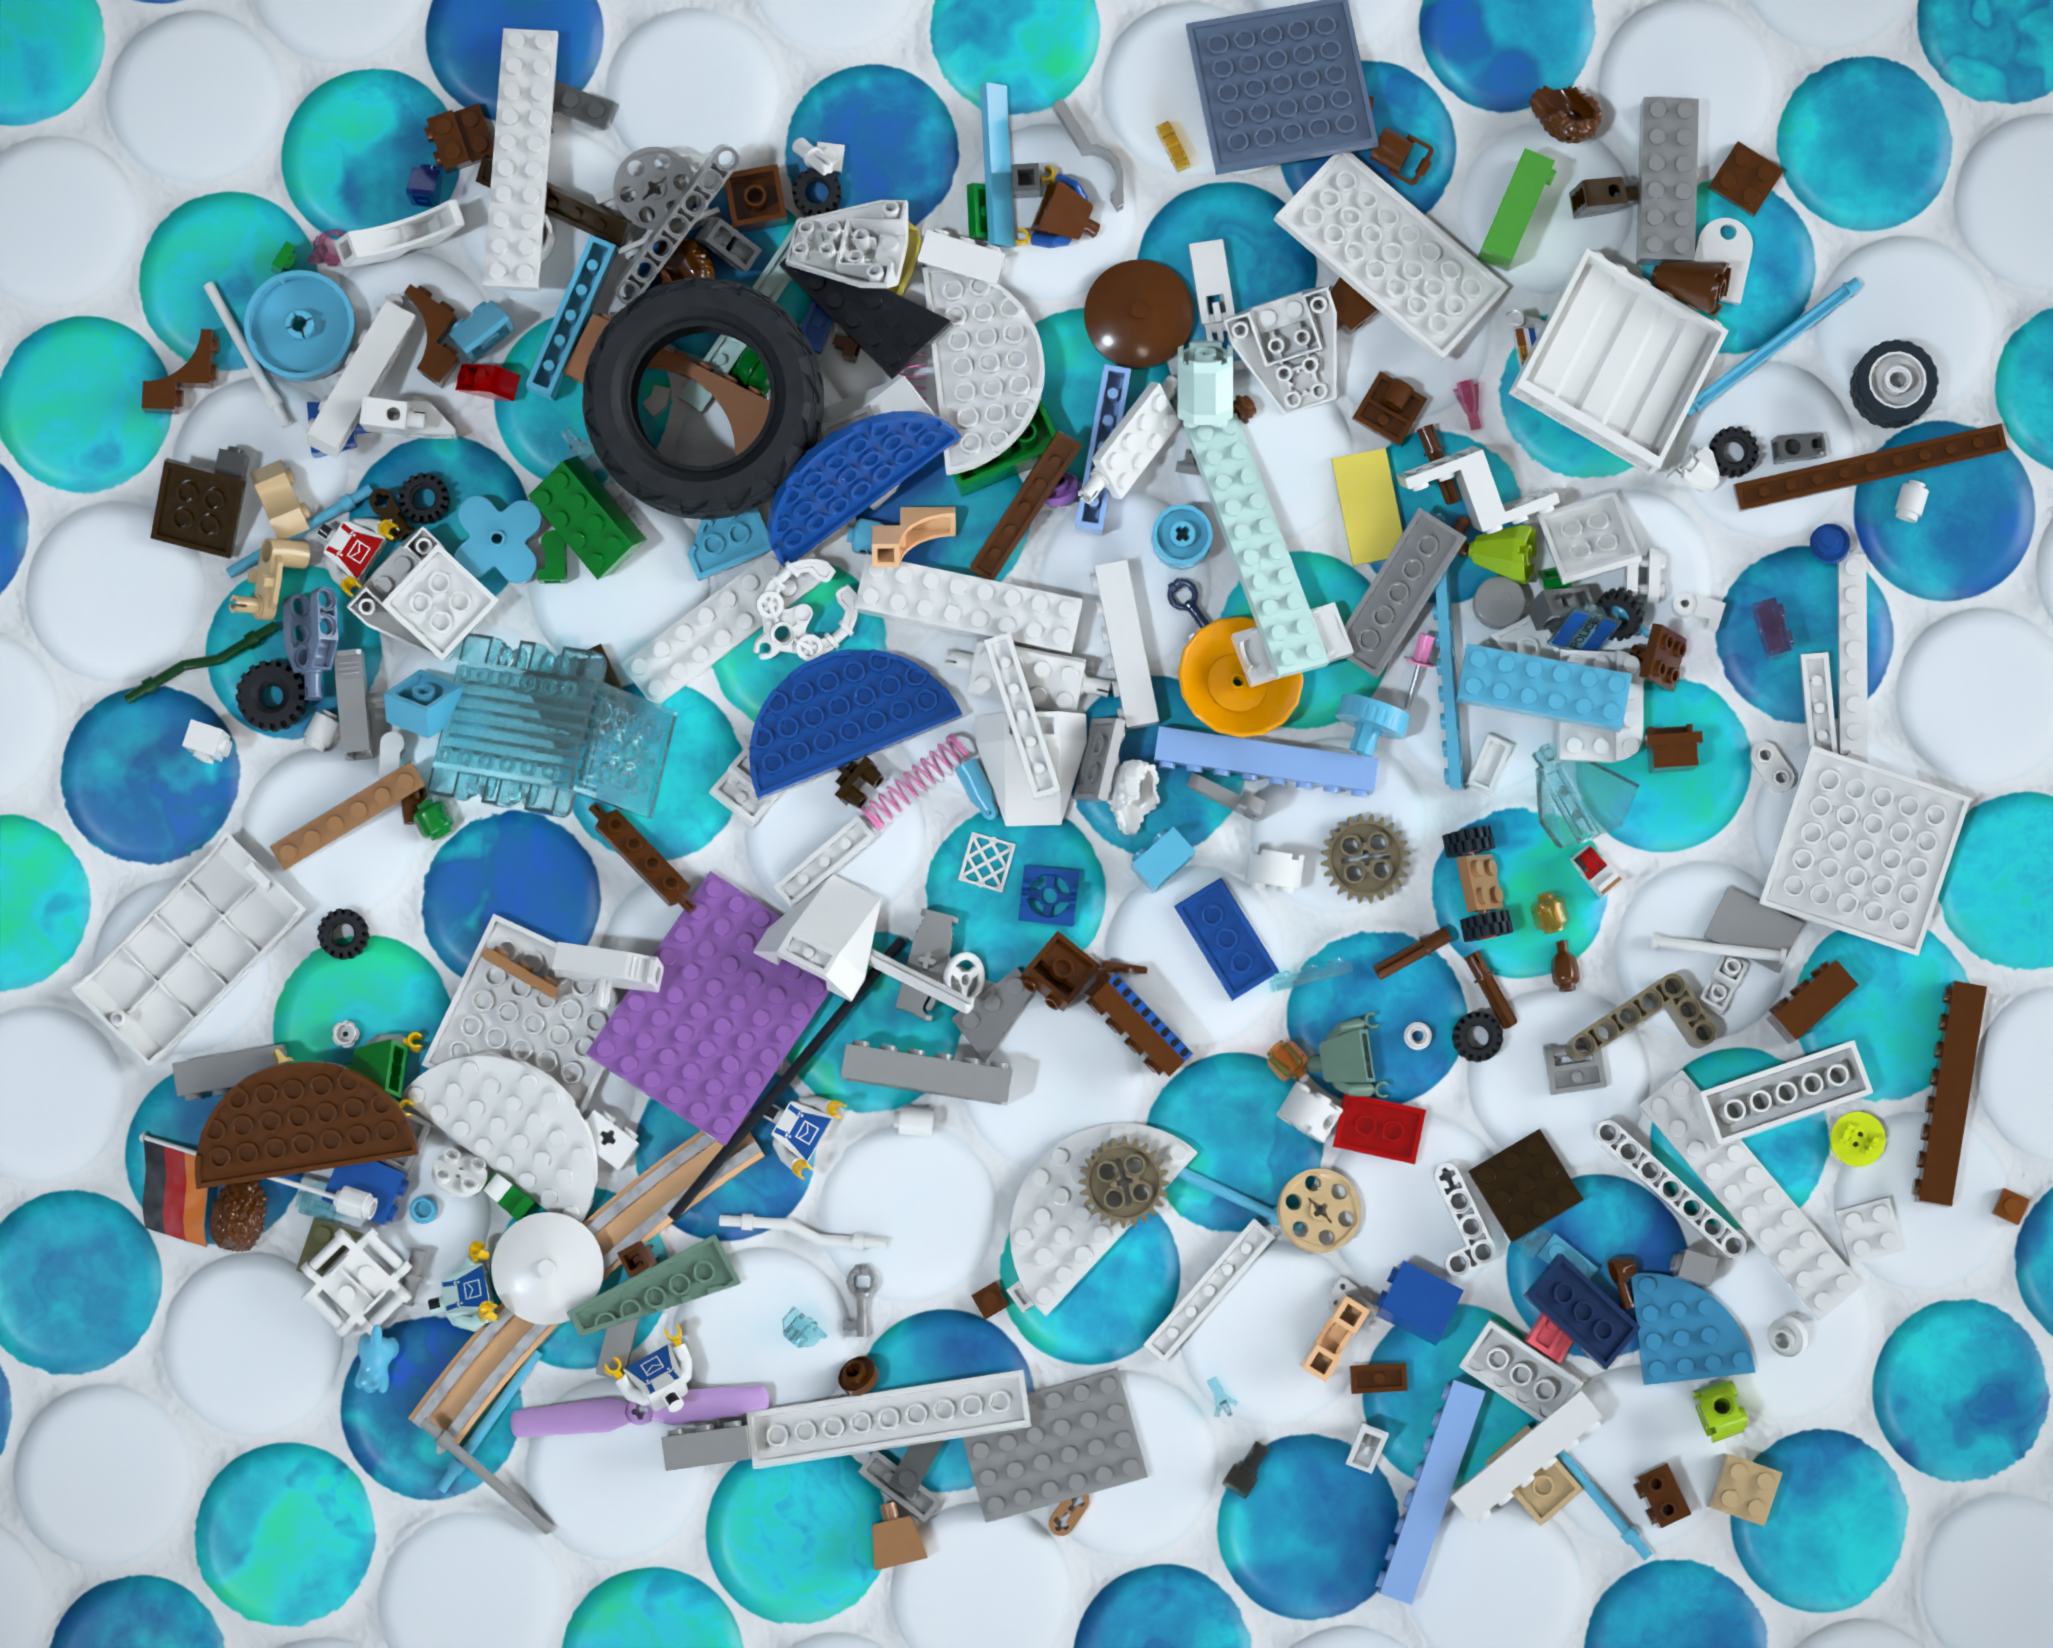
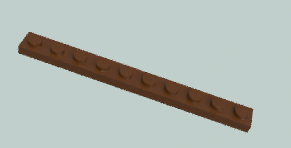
[1733,423,2008,512]

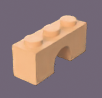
[1299,1293,1370,1382]

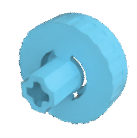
[1335,693,1411,757]

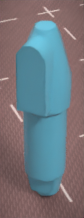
[1608,606,1650,638]

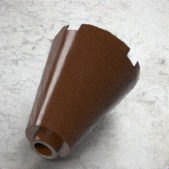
[1652,261,1731,317]

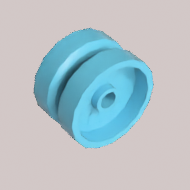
[1151,504,1213,570]

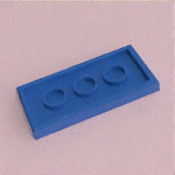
[1174,878,1279,1001]

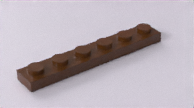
[968,429,1082,581]

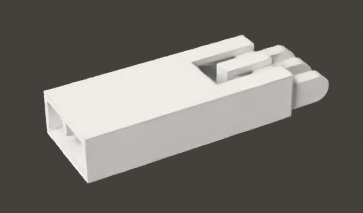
[1188,239,1235,343]

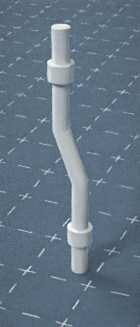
[719,1213,887,1250]

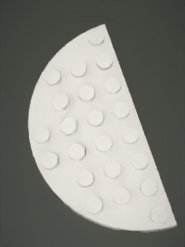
[922,267,1045,476]
[401,1053,598,1223]
[1010,1123,1198,1317]

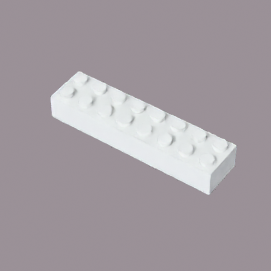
[854,554,1083,656]

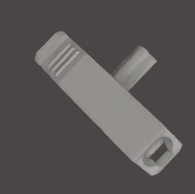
[334,649,387,761]
[896,908,959,1023]

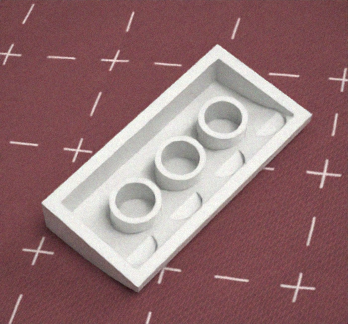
[1458,1318,1583,1421]

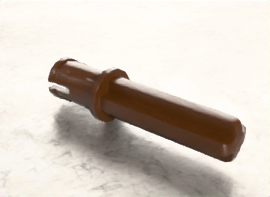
[1416,424,1460,505]
[1373,926,1453,979]
[1463,950,1517,1029]

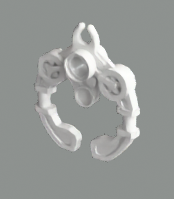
[753,558,858,661]

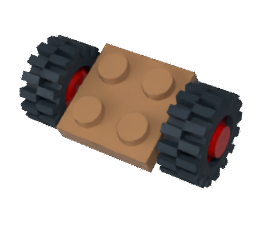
[1442,825,1513,942]

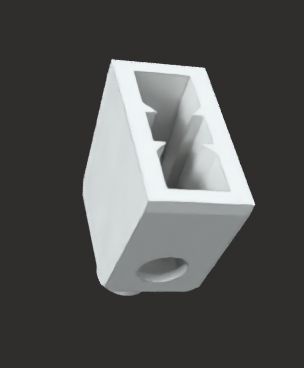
[359,396,426,435]

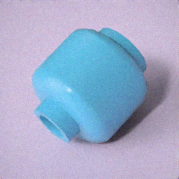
[847,518,884,555]

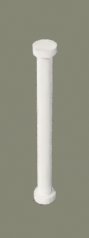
[1651,933,1787,965]

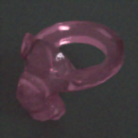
[308,229,345,267]

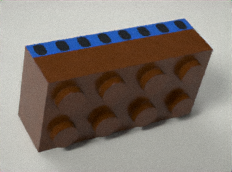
[1084,970,1193,1077]

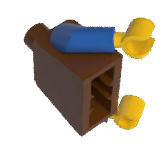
[1014,165,1100,248]

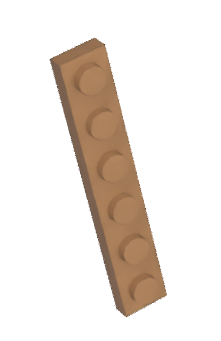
[270,760,426,870]

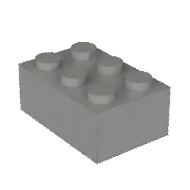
[661,1420,752,1471]

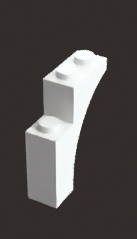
[334,199,465,268]

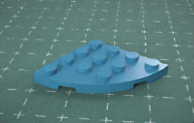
[1630,1273,1756,1385]

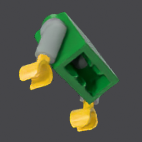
[343,1032,423,1118]

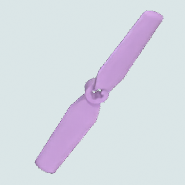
[510,1385,769,1438]

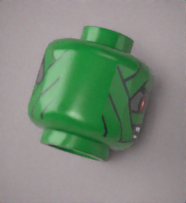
[413,798,454,841]

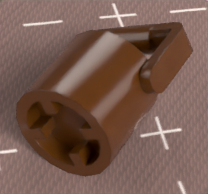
[1369,127,1434,186]

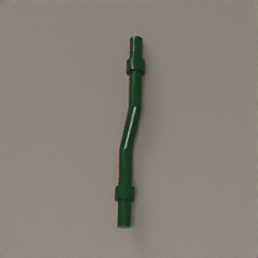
[124,621,279,704]

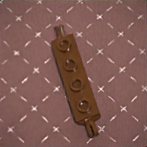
[588,802,697,915]

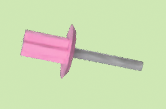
[1404,632,1436,710]

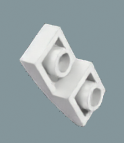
[1698,955,1749,1016]

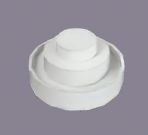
[1767,1316,1808,1358]

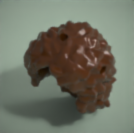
[1529,85,1603,144]
[657,237,715,284]
[209,1180,268,1252]

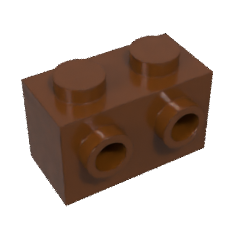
[1633,1462,1691,1528]

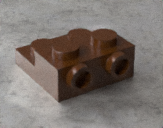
[424,103,494,174]
[1020,931,1101,1012]

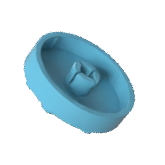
[244,270,357,382]

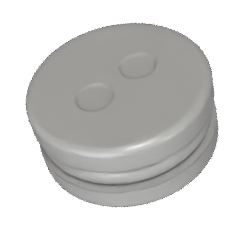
[1473,576,1525,630]

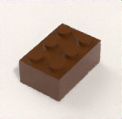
[1767,960,1858,1044]

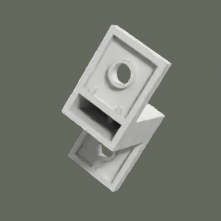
[1396,446,1560,534]

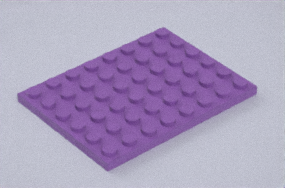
[586,871,830,1146]

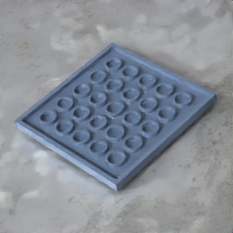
[1186,0,1378,175]

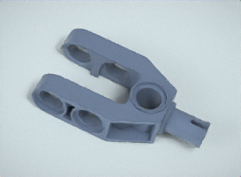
[283,586,338,700]

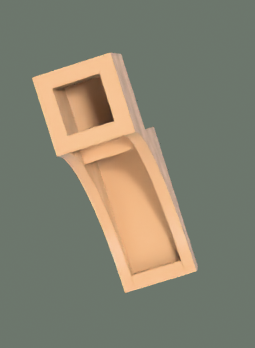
[872,507,956,567]

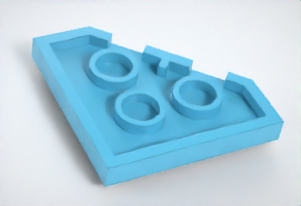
[687,508,772,581]

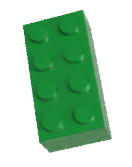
[528,455,648,580]

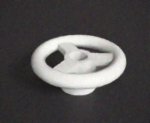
[943,952,985,1000]

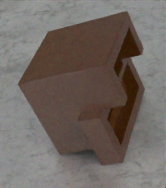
[1644,724,1703,773]

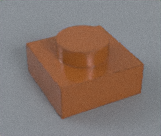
[1991,1188,2030,1225]

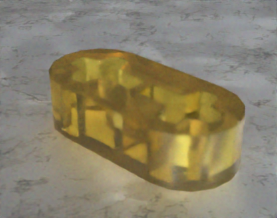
[1155,121,1190,173]

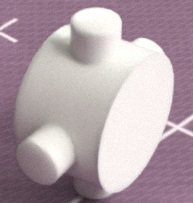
[385,293,405,309]

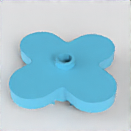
[453,496,542,584]

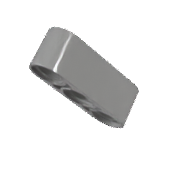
[596,1318,640,1379]

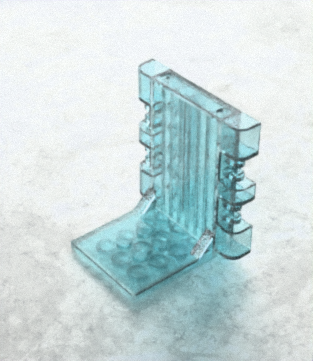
[426,633,678,819]

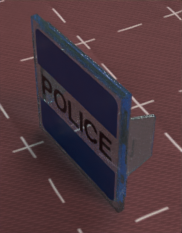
[1546,603,1622,651]

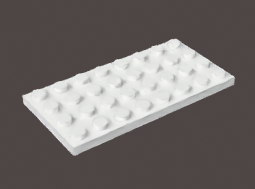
[1273,152,1508,362]

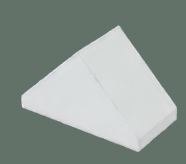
[1346,1423,1389,1474]

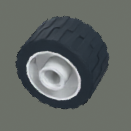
[1849,339,1939,429]

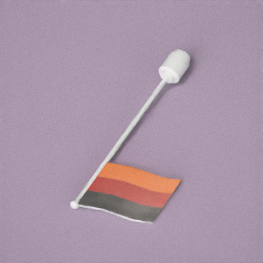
[139,1132,378,1247]

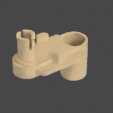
[229,538,310,621]

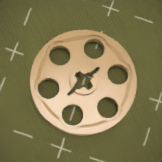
[1277,1168,1361,1253]

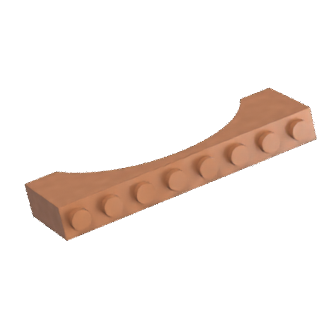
[563,313,770,456]

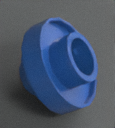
[1810,524,1850,565]

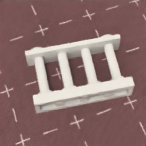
[593,152,721,260]

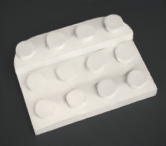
[1557,649,1643,763]

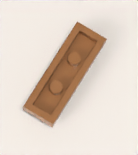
[481,946,561,1001]

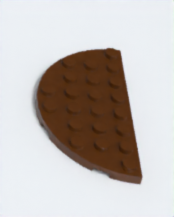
[195,1060,419,1189]

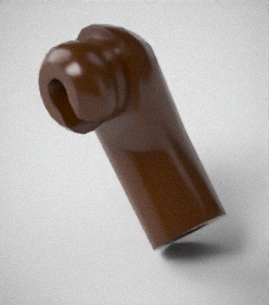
[1452,515,1471,557]
[401,786,428,825]

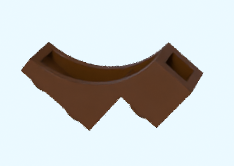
[404,284,461,389]
[141,329,220,414]

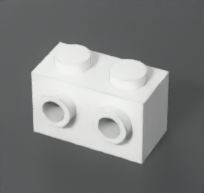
[182,719,232,765]

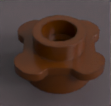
[1233,395,1257,424]

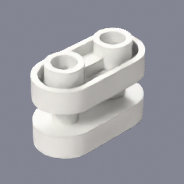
[1623,548,1666,604]

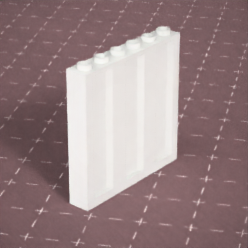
[1508,248,1729,475]

